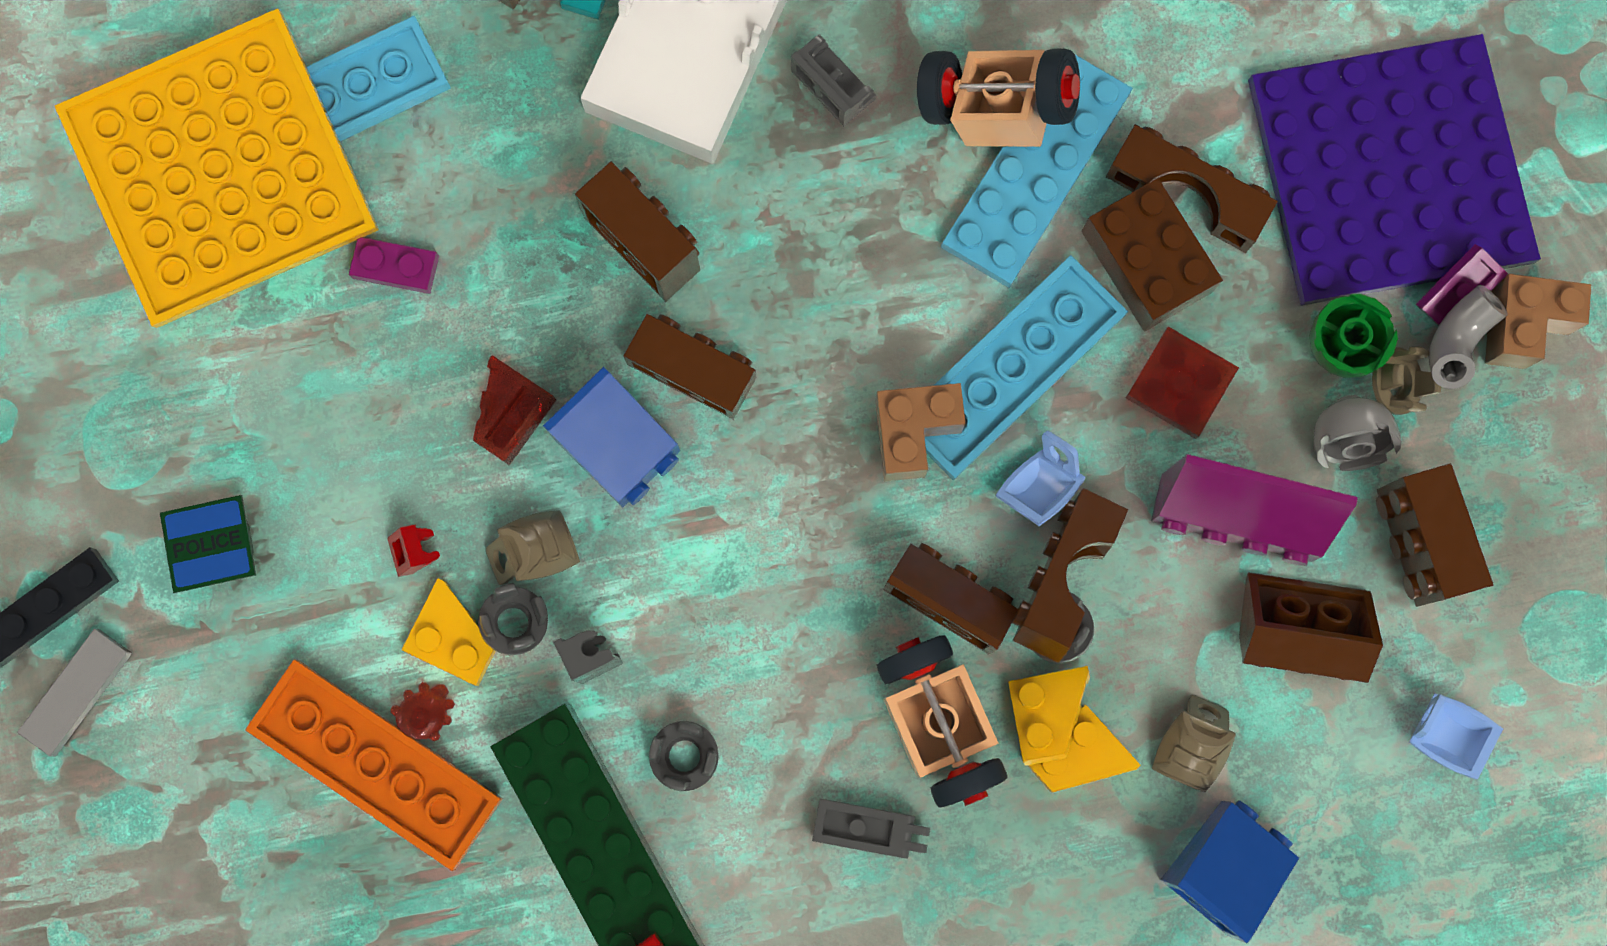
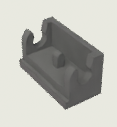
[791,35,876,127]
[553,630,623,684]

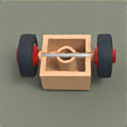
[917,49,1080,147]
[877,635,1008,808]

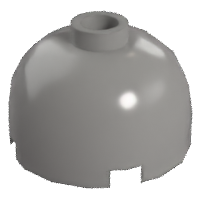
[1314,395,1402,471]

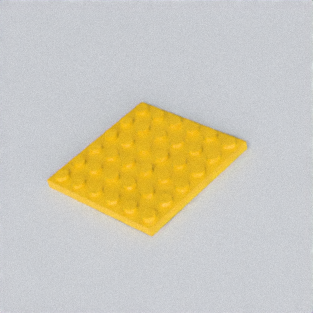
[54,8,379,328]

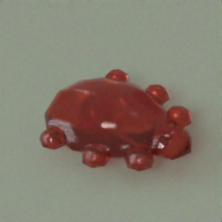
[390,682,455,741]

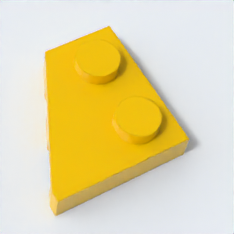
[401,578,496,686]
[1008,666,1090,766]
[1022,704,1141,792]

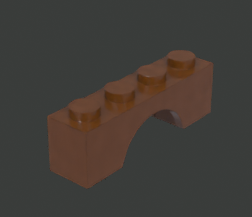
[1106,124,1278,253]
[1012,488,1129,663]

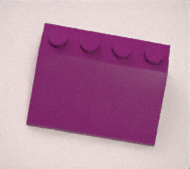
[1151,454,1358,566]

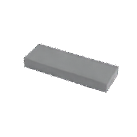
[17,629,132,757]

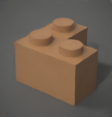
[1485,274,1591,369]
[875,383,965,482]

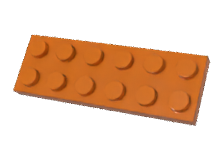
[245,659,503,871]

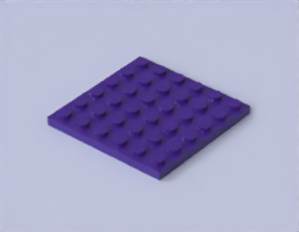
[1248,34,1541,306]

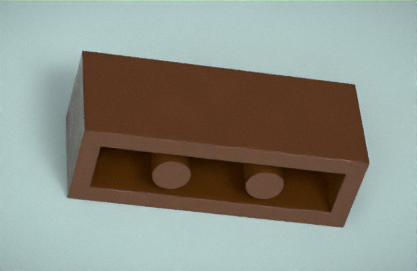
[623,314,756,420]

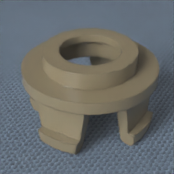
[1372,347,1442,415]

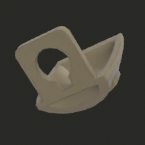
[486,510,580,585]
[1152,695,1236,792]

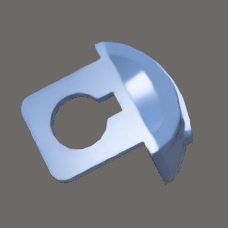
[996,431,1085,526]
[1409,694,1503,780]

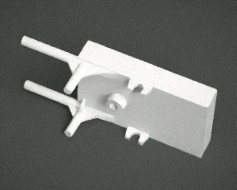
[580,0,787,164]

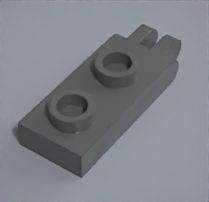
[812,798,930,859]

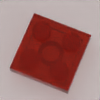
[1125,327,1239,439]

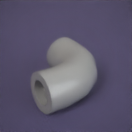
[1429,285,1508,389]

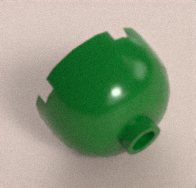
[1309,294,1398,378]

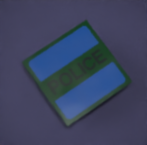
[160,495,256,594]

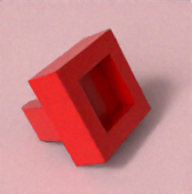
[387,524,440,577]

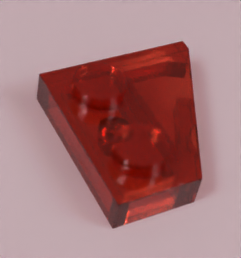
[473,355,557,466]

